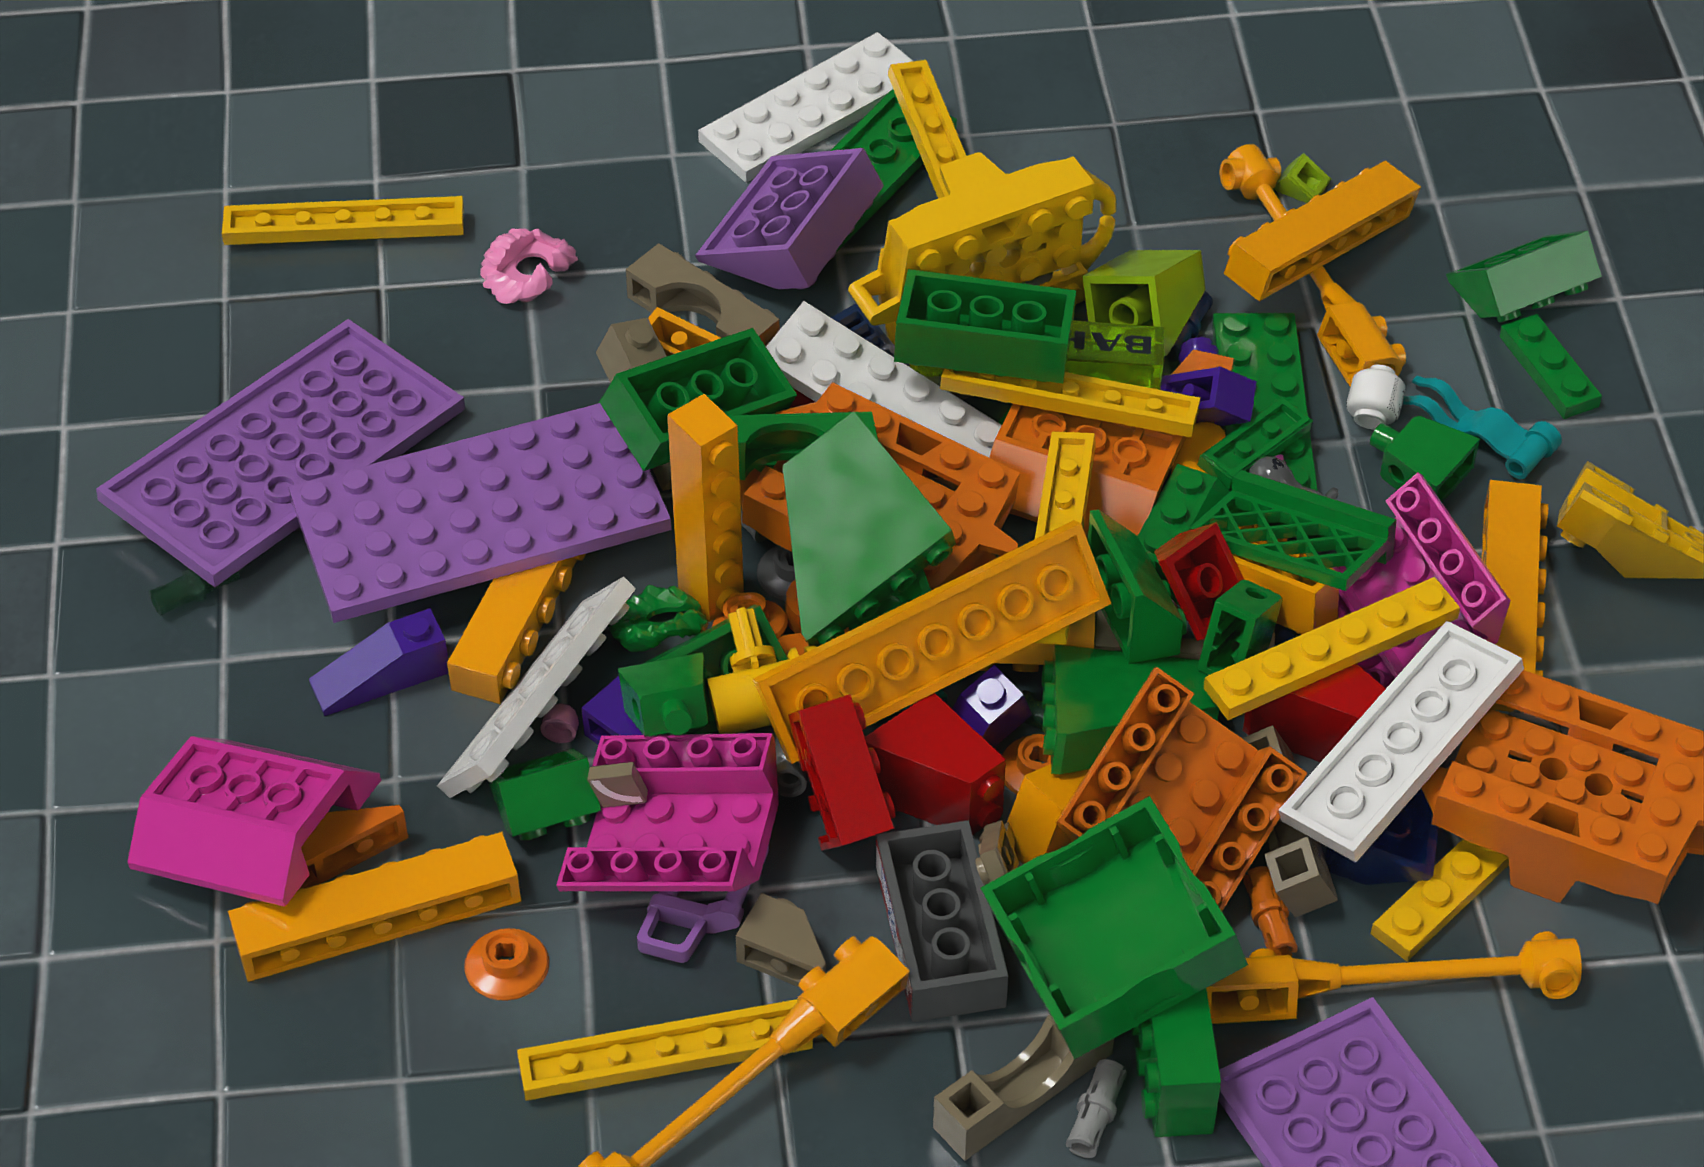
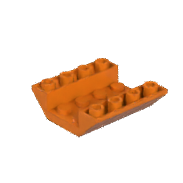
[989,404,1186,539]
[1055,667,1308,911]

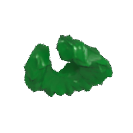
[608,584,709,652]

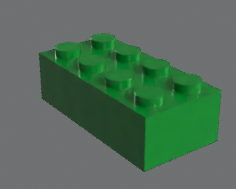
[894,269,1076,384]
[600,328,797,471]
[1131,988,1221,1137]

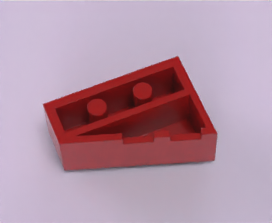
[788,694,895,851]

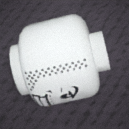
[1347,364,1406,430]

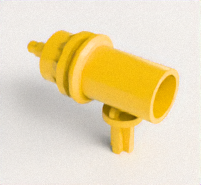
[706,607,817,734]

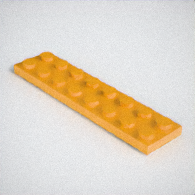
[753,520,1112,764]

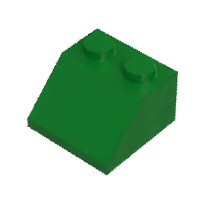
[488,748,601,840]

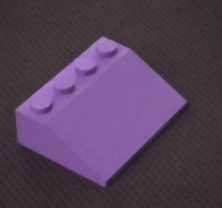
[695,148,884,290]

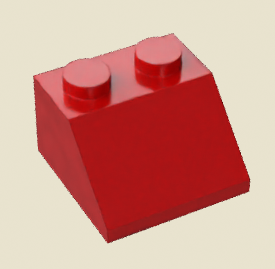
[1154,522,1244,641]

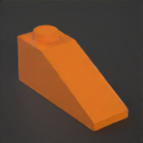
[300,805,408,888]

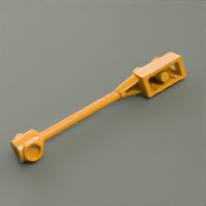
[1220,144,1406,387]
[1206,931,1582,1024]
[578,936,910,1167]

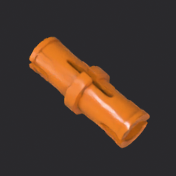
[1242,866,1298,956]

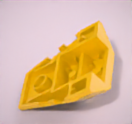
[1557,461,1704,579]

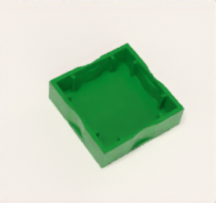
[980,796,1248,1059]

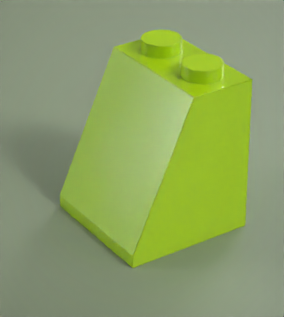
[1082,250,1206,356]

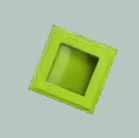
[1274,153,1332,203]

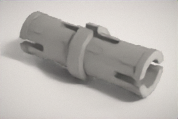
[1066,1059,1127,1158]

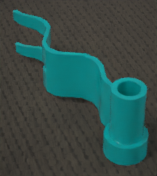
[1402,375,1562,479]

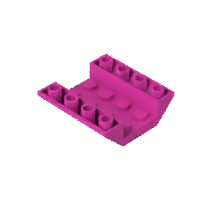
[1332,472,1510,688]
[556,733,779,891]
[127,736,381,907]

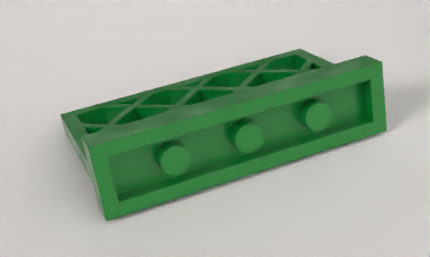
[1189,470,1397,591]

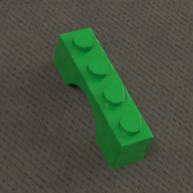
[727,412,878,480]

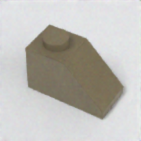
[736,893,826,987]

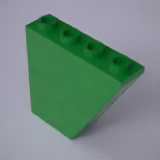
[782,411,956,647]
[1041,644,1219,775]

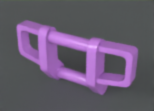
[637,847,769,963]

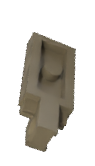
[975,820,1019,885]

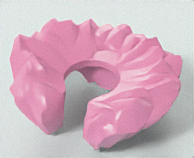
[480,228,578,304]

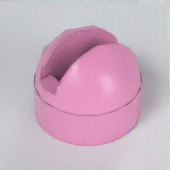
[541,703,579,743]

